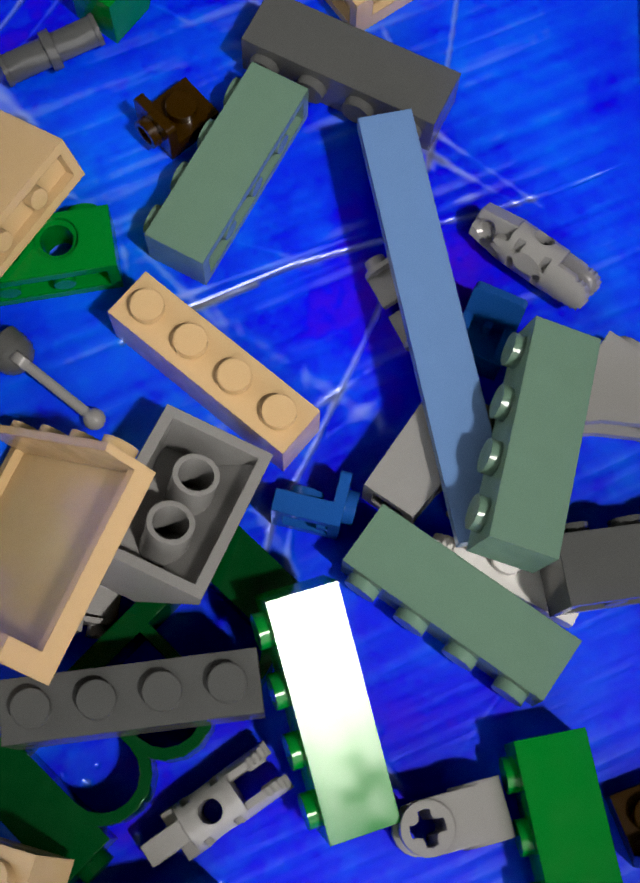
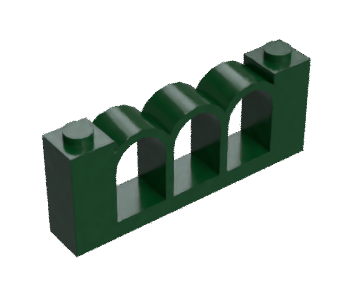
[0,526,298,883]

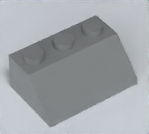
[100,404,274,605]

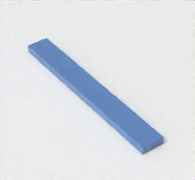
[357,109,492,548]

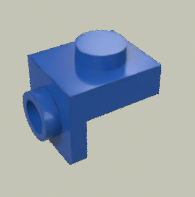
[463,281,528,381]

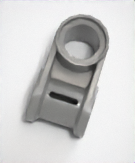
[391,775,516,858]

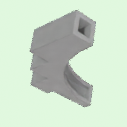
[361,331,640,524]

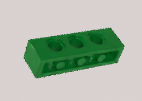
[0,203,124,306]

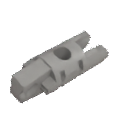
[468,202,602,310]
[140,741,294,867]

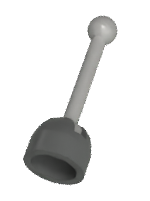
[0,326,106,430]

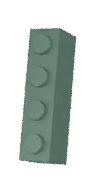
[143,62,309,285]
[465,315,601,573]
[340,504,582,707]

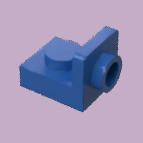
[270,470,361,540]

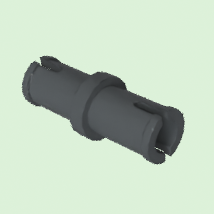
[0,13,106,87]

